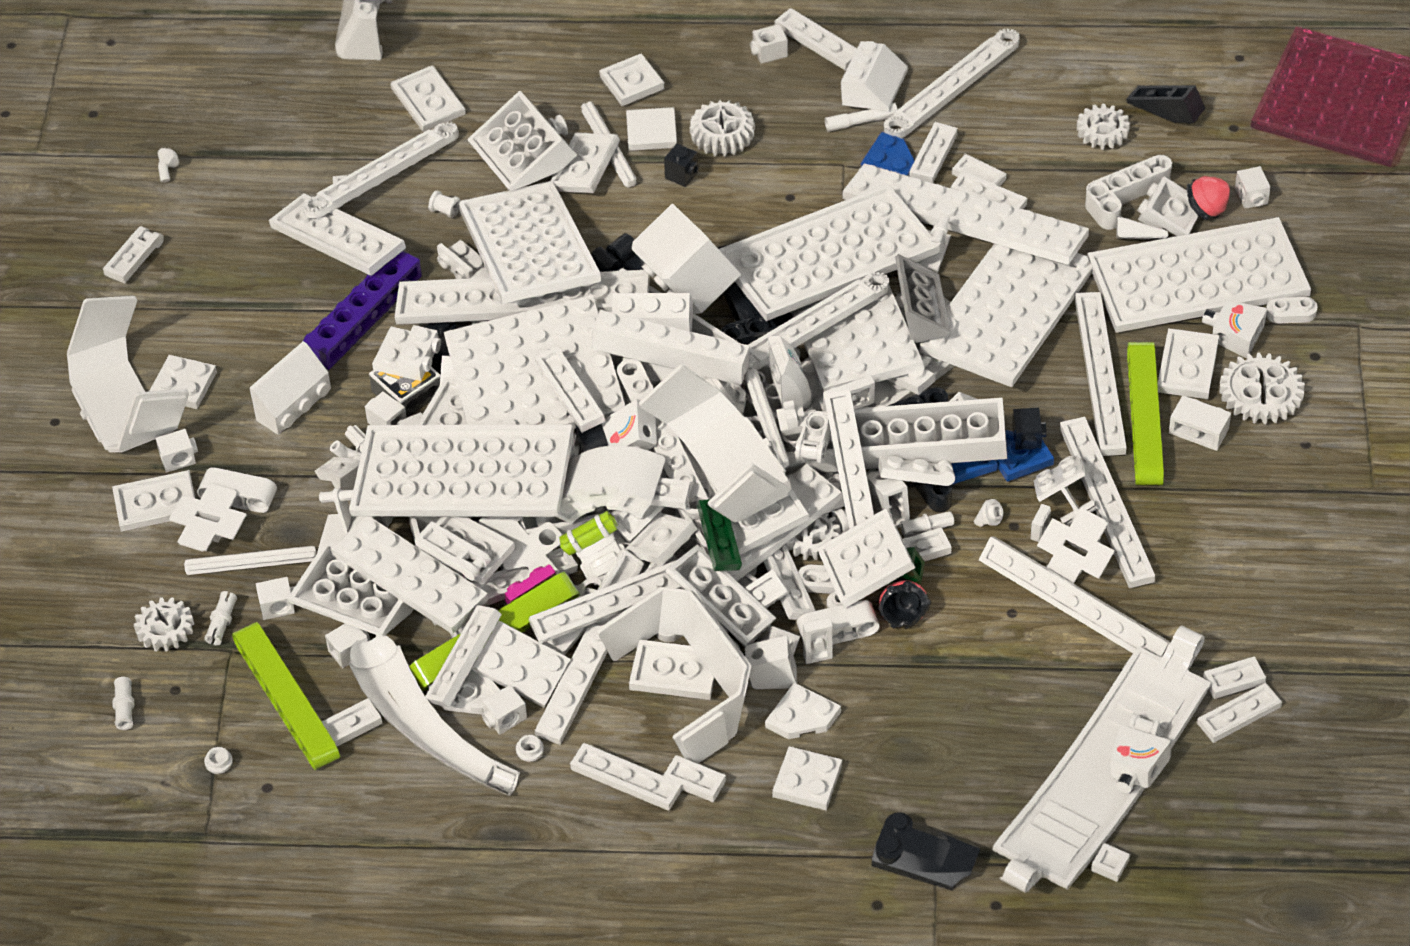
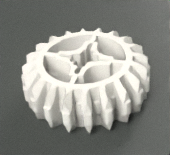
[690,100,755,157]

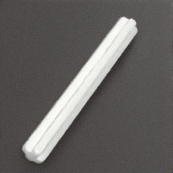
[581,102,637,188]
[745,368,789,468]
[184,546,317,575]

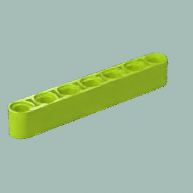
[1127,342,1164,485]
[409,572,580,692]
[232,622,340,770]

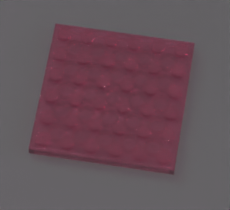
[1250,26,1410,167]

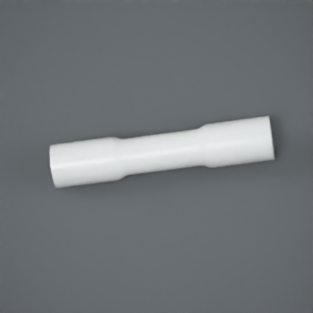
[825,103,897,132]

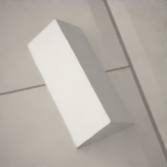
[666,545,776,647]

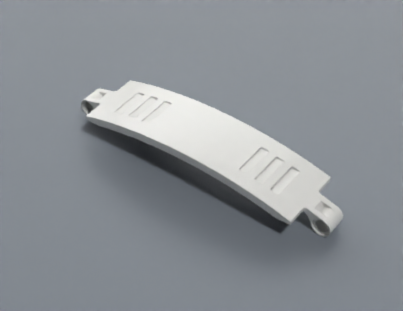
[993,625,1211,893]

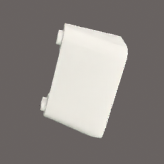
[335,0,392,60]

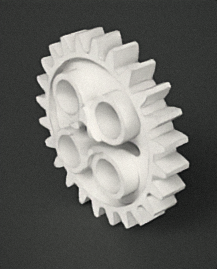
[1219,352,1305,424]

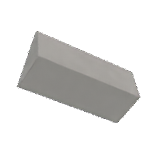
[895,254,951,343]

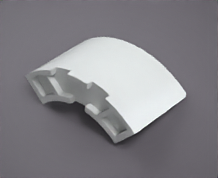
[558,446,665,524]

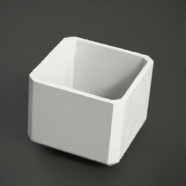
[632,203,741,314]

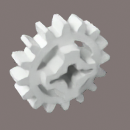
[1077,104,1130,150]
[786,513,840,560]
[134,597,194,652]

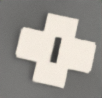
[169,483,247,552]
[1037,509,1115,584]

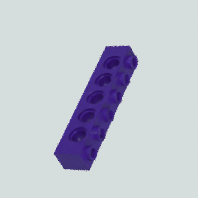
[302,251,422,371]

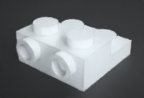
[1137,176,1198,236]
[372,325,441,381]

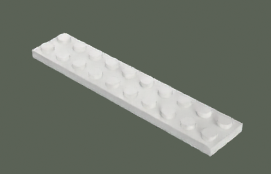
[843,163,1089,265]
[395,270,650,325]

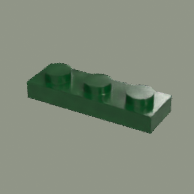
[697,499,742,571]

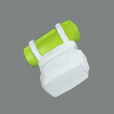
[559,511,626,586]

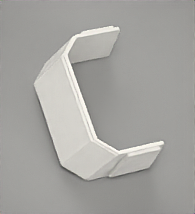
[67,296,189,452]
[639,365,791,523]
[597,587,751,764]

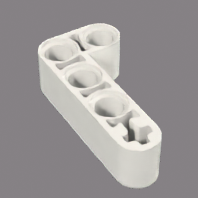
[1085,155,1172,230]

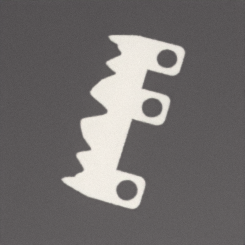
[478,516,602,598]

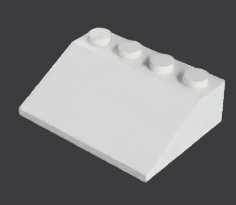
[467,91,577,192]
[287,540,413,637]

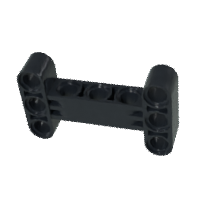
[717,243,792,345]

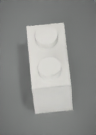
[1169,395,1231,451]

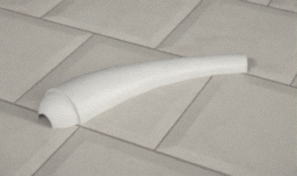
[348,635,520,796]

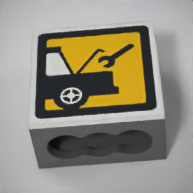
[369,367,441,418]

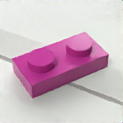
[505,564,556,604]

